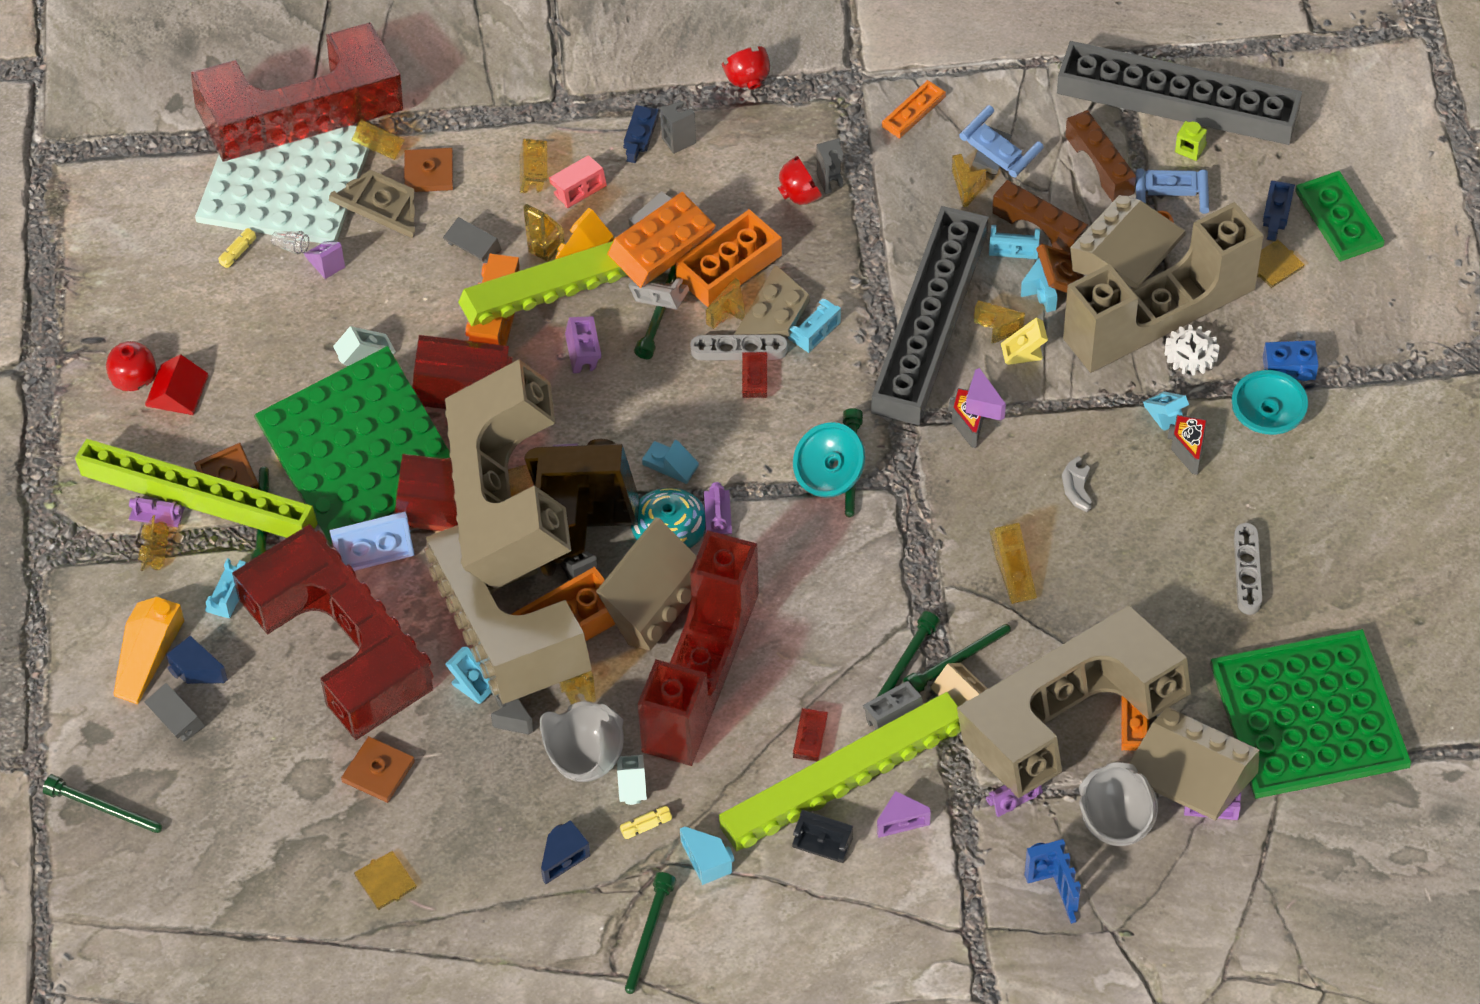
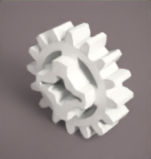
[1164,325,1219,375]

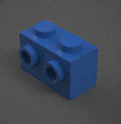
[1263,341,1318,381]

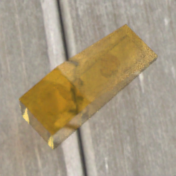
[523,203,565,262]
[989,523,1037,604]

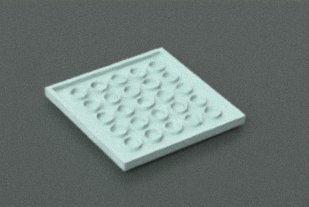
[195,107,375,243]

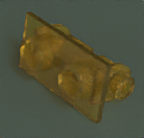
[351,119,405,160]
[138,515,169,571]

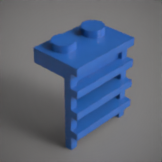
[1024,839,1081,924]

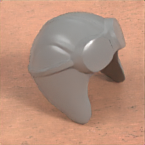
[540,701,624,782]
[1079,762,1158,846]

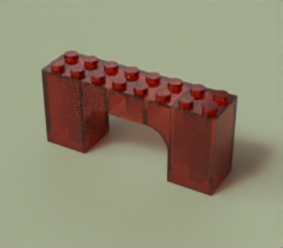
[191,22,403,162]
[395,335,513,531]
[232,524,434,740]
[638,530,759,766]

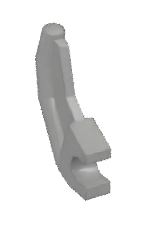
[1062,456,1092,512]

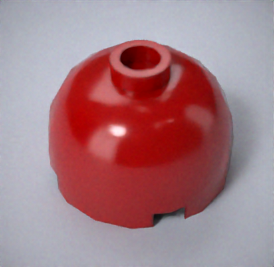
[722,46,770,90]
[777,156,823,205]
[106,341,157,391]

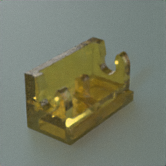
[519,139,548,193]
[559,671,596,704]

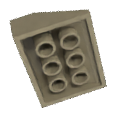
[1070,195,1185,288]
[596,518,709,651]
[1129,707,1260,821]

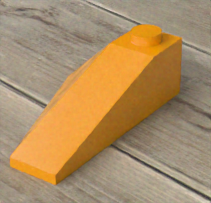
[556,208,614,259]
[114,597,184,704]

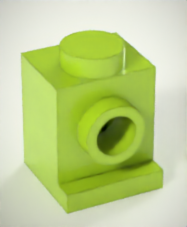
[1175,121,1207,161]

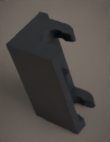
[792,810,853,863]

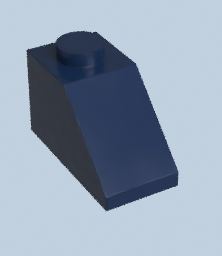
[166,636,228,684]
[541,820,590,884]

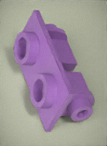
[704,482,732,535]
[129,496,185,527]
[986,785,1043,817]

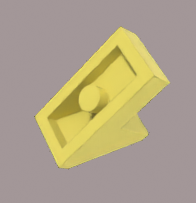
[1001,318,1048,365]

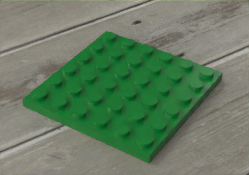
[254,346,454,547]
[1210,629,1411,799]

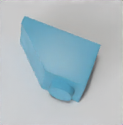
[680,827,735,885]

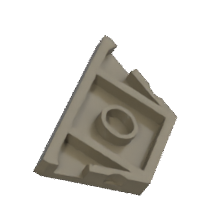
[329,170,415,238]
[734,266,810,337]

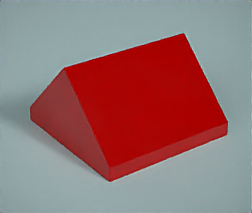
[145,354,208,415]

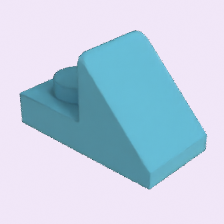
[1021,258,1057,312]
[1143,392,1189,430]
[642,440,699,484]
[445,647,492,704]

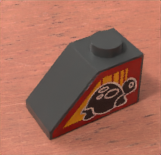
[948,388,984,448]
[1168,415,1207,475]

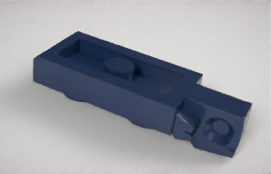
[623,105,659,163]
[1263,180,1295,241]

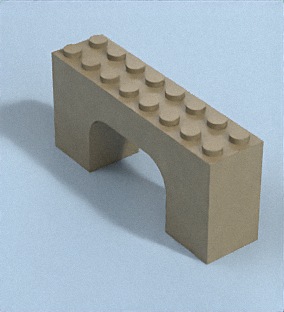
[1063,202,1264,373]
[445,359,571,589]
[424,525,592,704]
[957,605,1191,798]

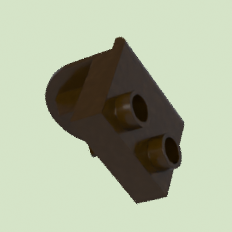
[524,438,640,576]

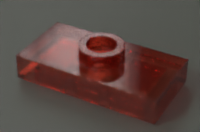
[742,352,767,398]
[793,708,828,762]

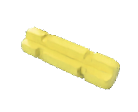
[218,228,256,268]
[620,806,672,839]

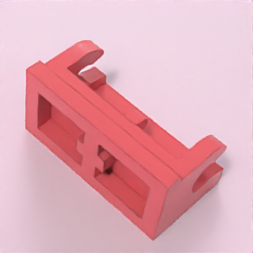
[549,155,607,208]

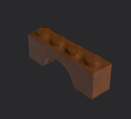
[1065,110,1136,202]
[992,180,1088,253]

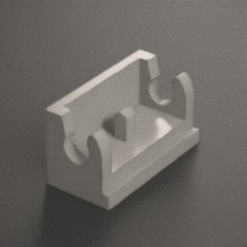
[629,278,689,310]

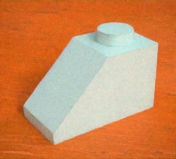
[333,326,396,366]
[617,755,647,805]

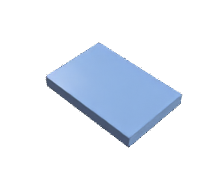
[330,512,415,574]

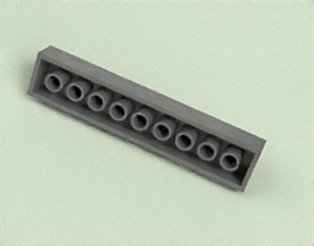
[1057,41,1302,145]
[871,206,988,425]

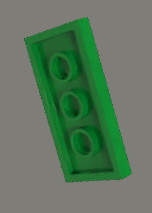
[1295,171,1385,262]

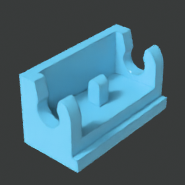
[989,225,1040,259]
[788,299,841,353]
[205,558,250,619]

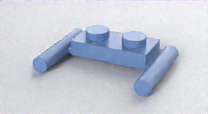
[959,105,1044,178]
[1135,169,1209,214]

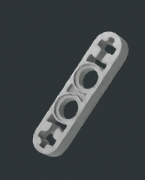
[690,335,787,360]
[1234,523,1262,615]

